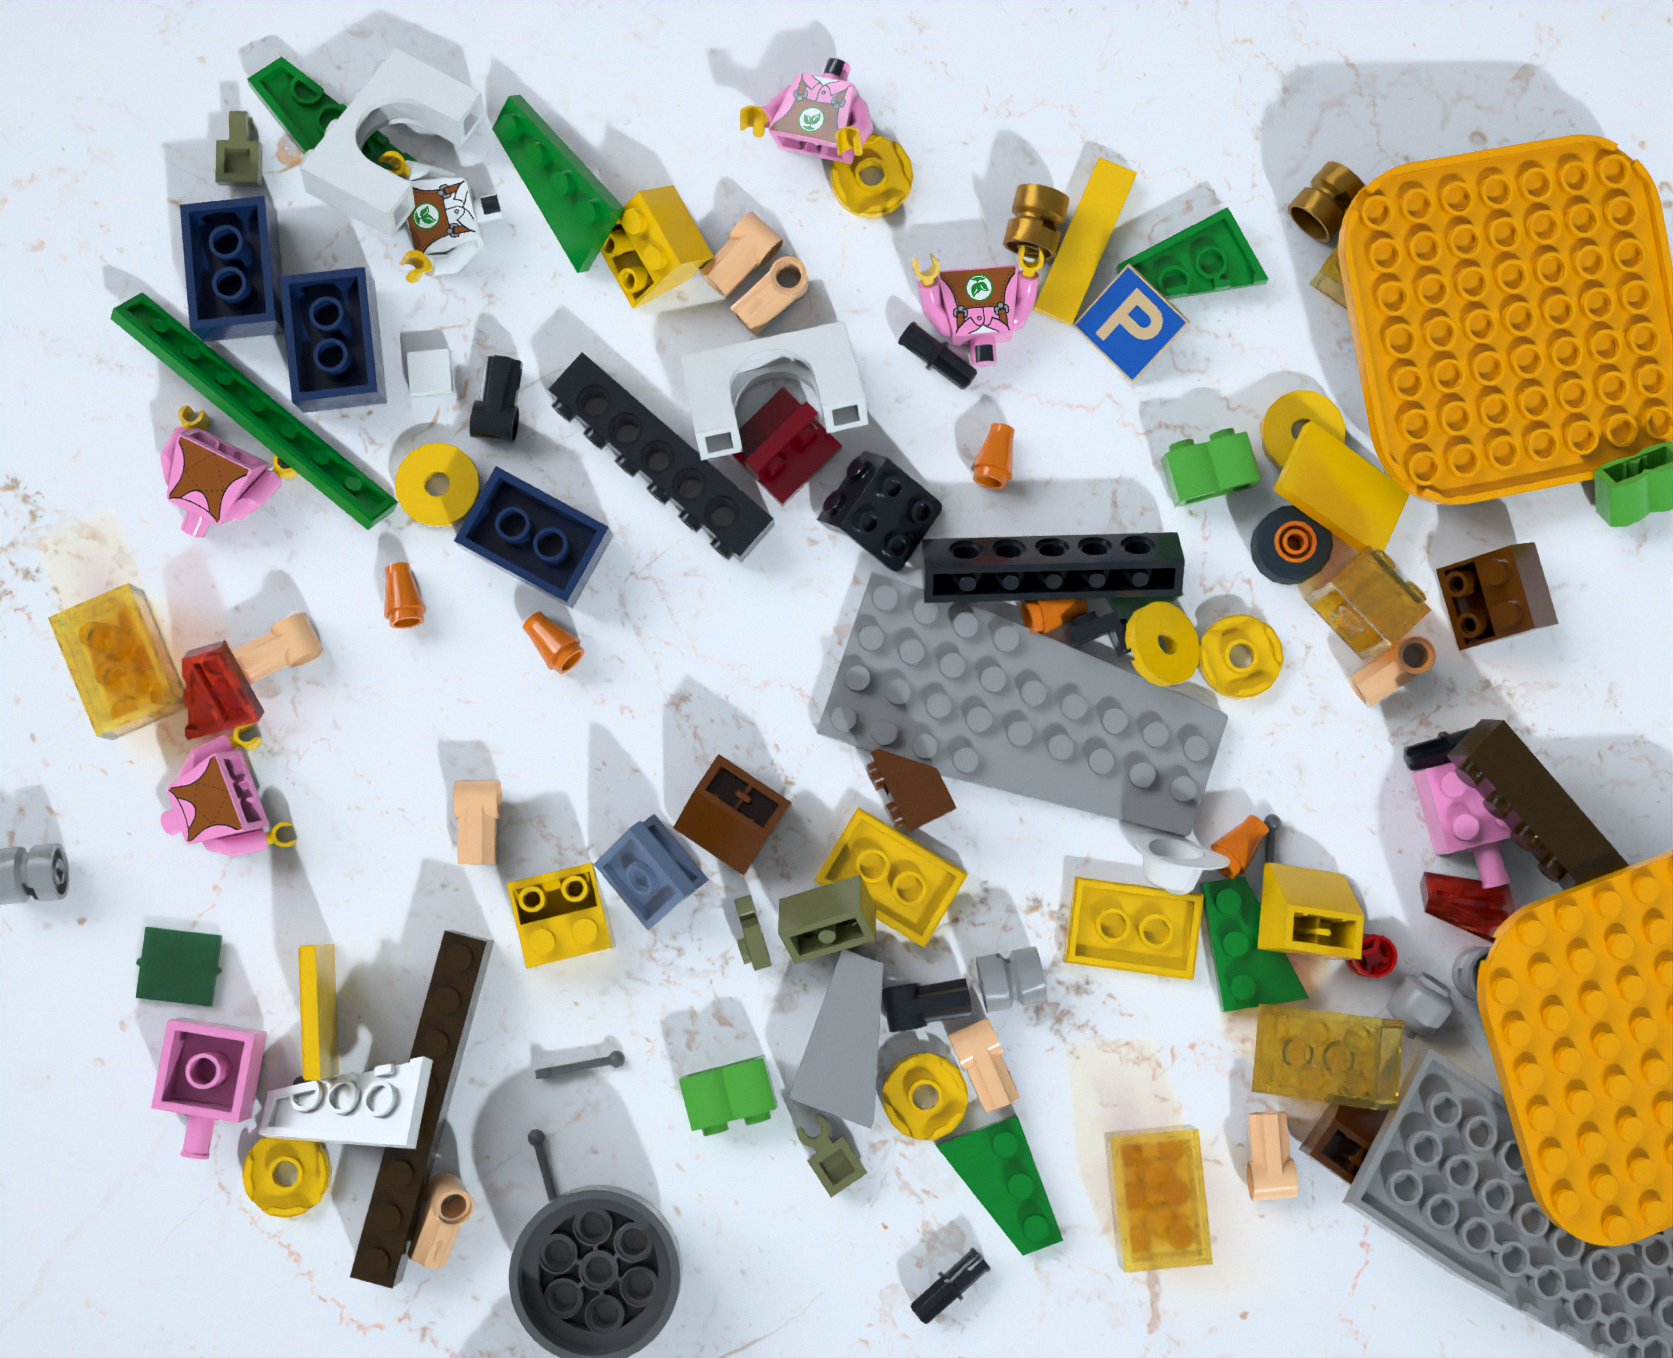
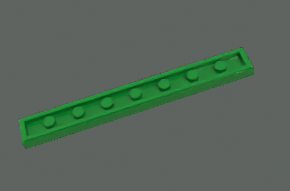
[110,292,398,530]

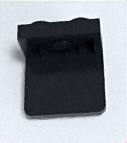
[816,451,942,572]

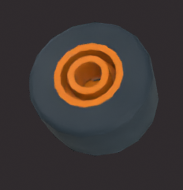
[1250,505,1333,585]

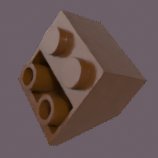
[1436,542,1559,651]
[865,749,957,834]
[673,754,792,876]
[1299,1078,1390,1186]

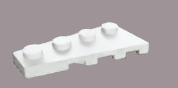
[259,1056,433,1149]

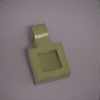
[215,111,263,187]

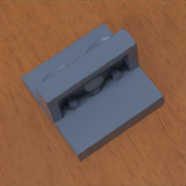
[593,814,709,930]

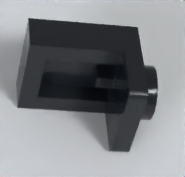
[1064,611,1131,657]

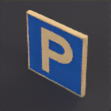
[1073,263,1190,383]

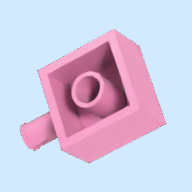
[1412,762,1512,889]
[151,1017,267,1160]

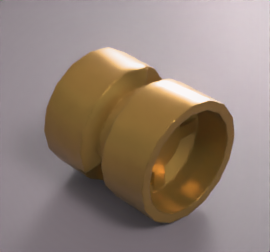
[1287,161,1365,242]
[1002,183,1070,260]

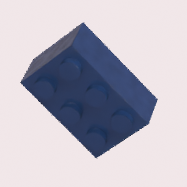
[180,196,285,342]
[280,267,387,413]
[454,466,614,609]

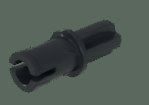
[898,321,977,390]
[1403,727,1473,771]
[910,1247,991,1324]

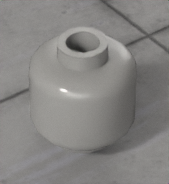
[1387,972,1453,1039]

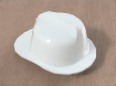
[1136,832,1230,895]

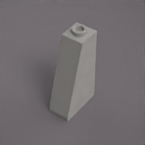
[788,945,884,1129]

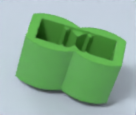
[1161,428,1261,508]
[1594,442,1673,527]
[679,1055,778,1136]

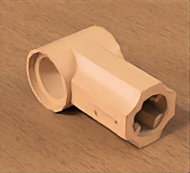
[700,211,784,299]
[730,256,809,336]
[230,612,324,685]
[1347,636,1436,708]
[453,780,502,865]
[948,1018,1020,1113]
[1246,1111,1298,1201]
[407,1173,474,1270]

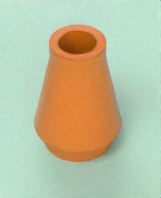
[971,423,1015,489]
[384,562,427,629]
[1020,599,1087,635]
[522,611,584,674]
[1211,815,1269,879]

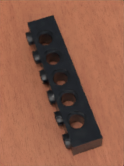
[548,352,775,563]
[922,532,1185,603]

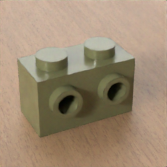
[778,875,876,964]

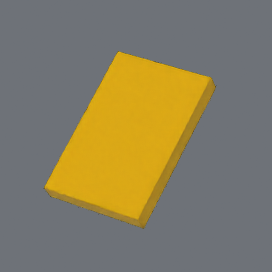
[1273,420,1410,562]
[814,807,968,948]
[1064,877,1204,980]
[298,944,339,1081]

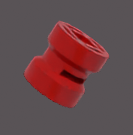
[1345,934,1398,978]

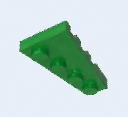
[247,56,417,171]
[492,95,624,273]

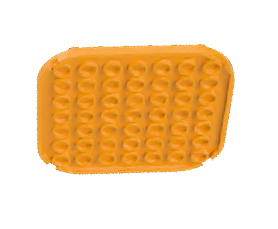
[1338,134,1673,505]
[1477,850,1673,1246]

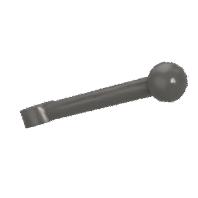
[1261,814,1281,899]
[535,1051,625,1079]
[528,1129,557,1202]

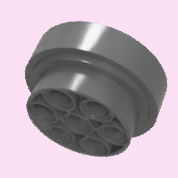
[509,1185,683,1358]

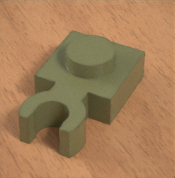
[734,895,772,971]
[797,1113,867,1198]

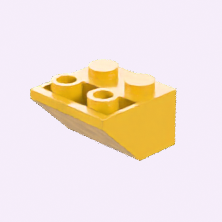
[600,185,714,308]
[507,862,616,969]
[1257,862,1364,960]

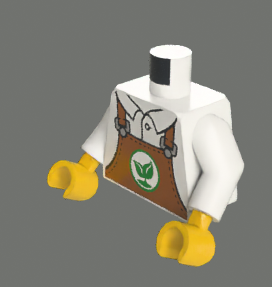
[378,151,503,283]

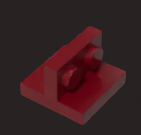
[730,387,842,507]

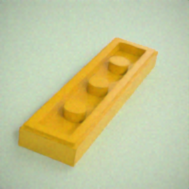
[1033,157,1137,326]

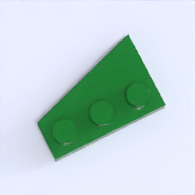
[1116,207,1269,300]
[1200,877,1309,1012]
[935,1114,1063,1256]

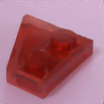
[182,640,265,740]
[1420,872,1515,943]

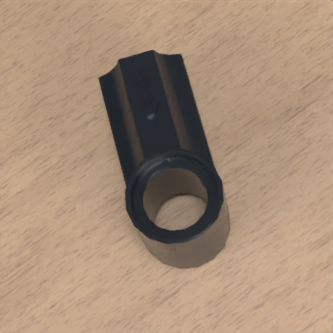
[469,355,523,443]
[882,978,972,1033]

